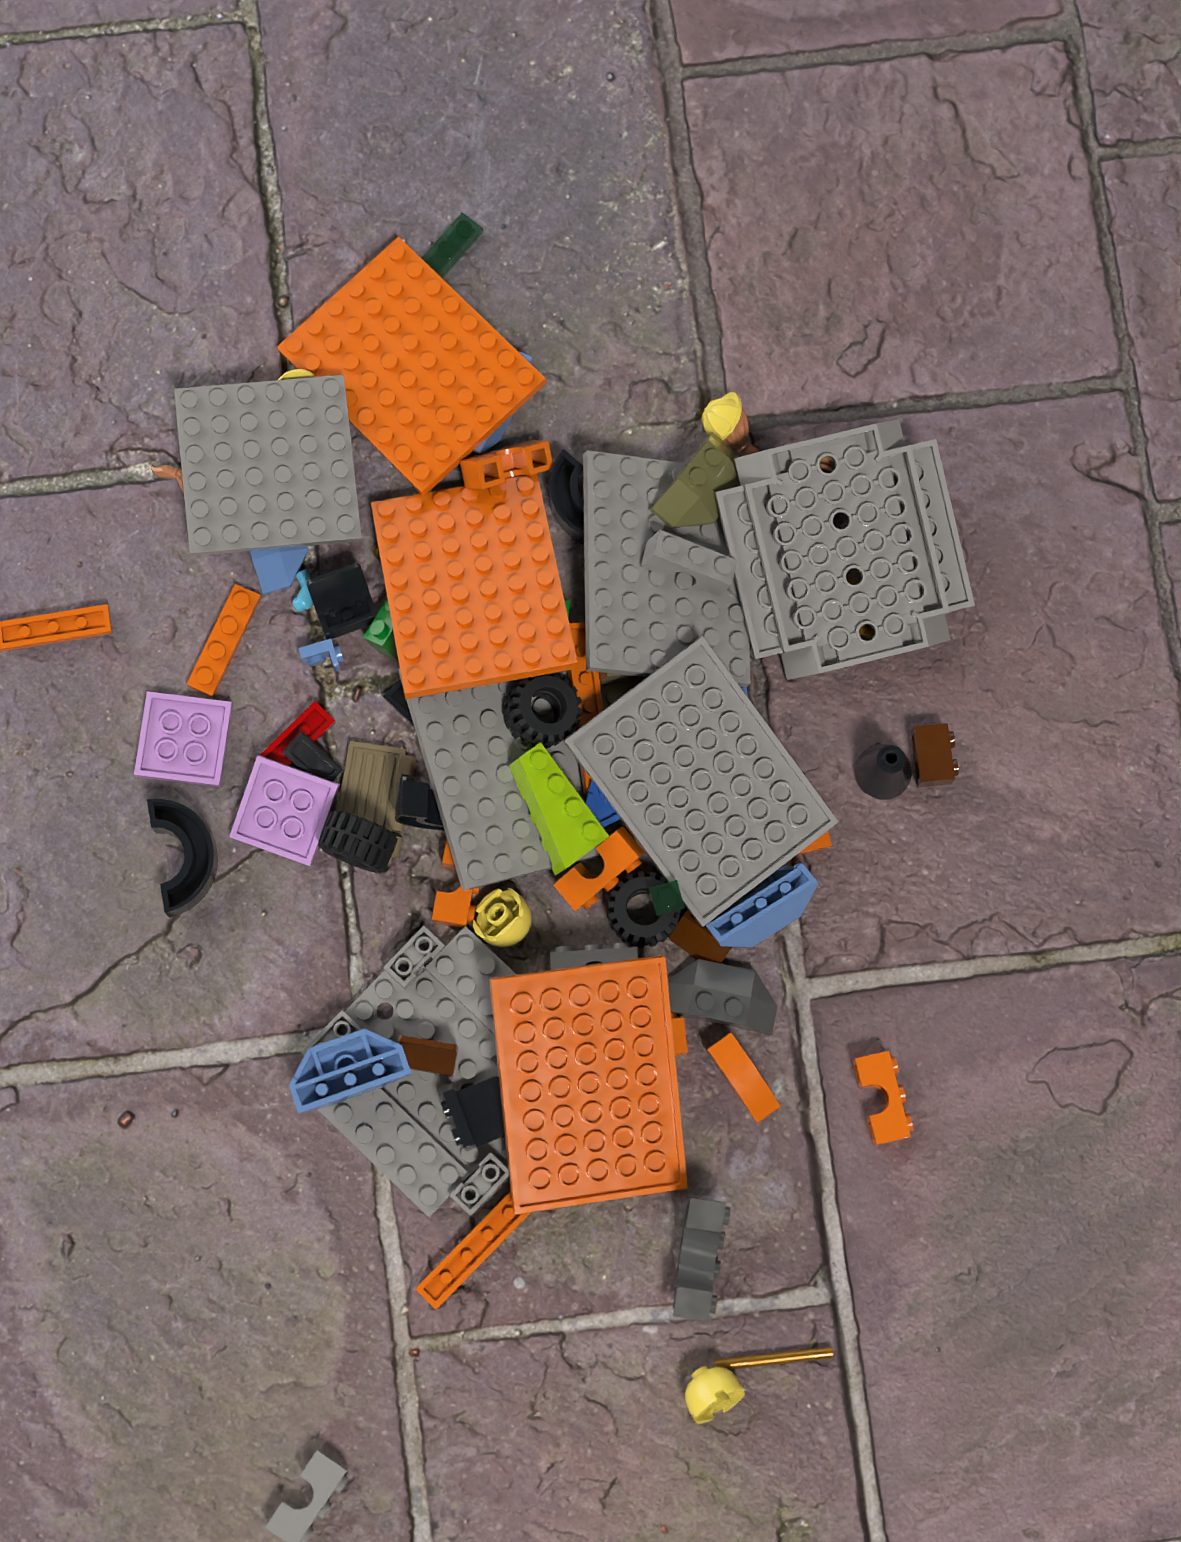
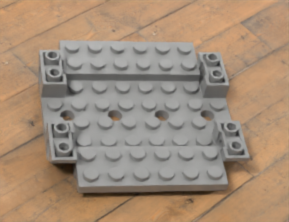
[715,419,975,680]
[301,926,517,1218]

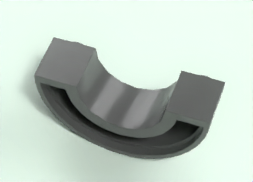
[673,1197,731,1322]

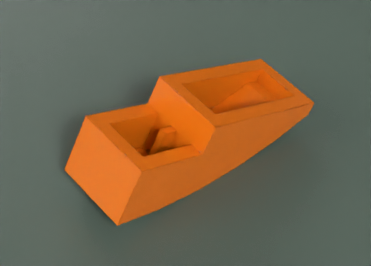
[706,1033,781,1123]

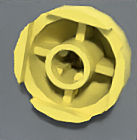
[473,888,532,947]
[685,1366,746,1424]

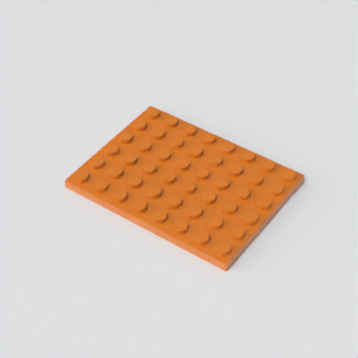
[276,236,547,496]
[371,473,578,699]
[489,955,688,1214]

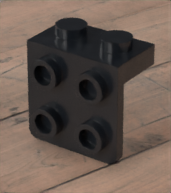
[306,563,378,640]
[440,1076,505,1152]

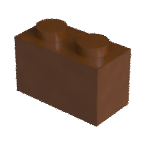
[910,723,959,788]

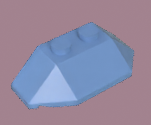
[250,546,309,595]
[706,863,818,947]
[289,1029,412,1114]

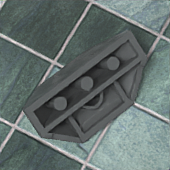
[668,959,777,1035]

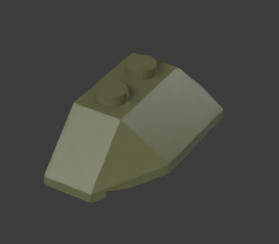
[650,432,740,529]

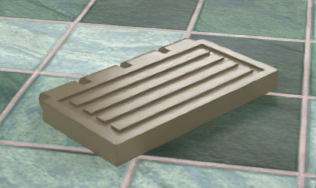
[337,741,417,858]

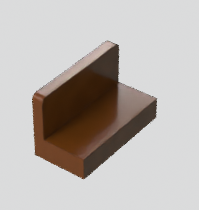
[669,910,732,964]
[398,1035,458,1077]

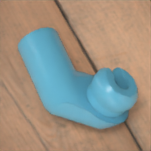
[292,569,313,612]

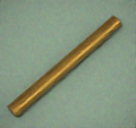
[714,1346,833,1370]

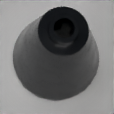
[855,744,912,800]

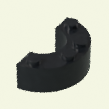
[550,449,584,544]
[395,776,445,831]
[147,799,218,918]

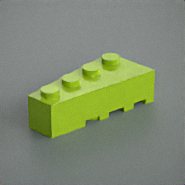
[509,742,609,875]

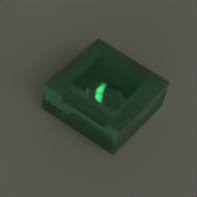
[648,880,685,916]

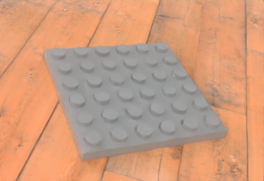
[174,375,362,556]

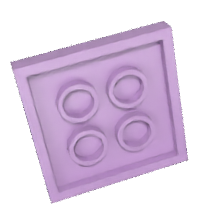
[134,691,233,787]
[229,755,340,866]

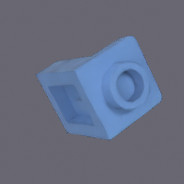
[298,639,344,672]

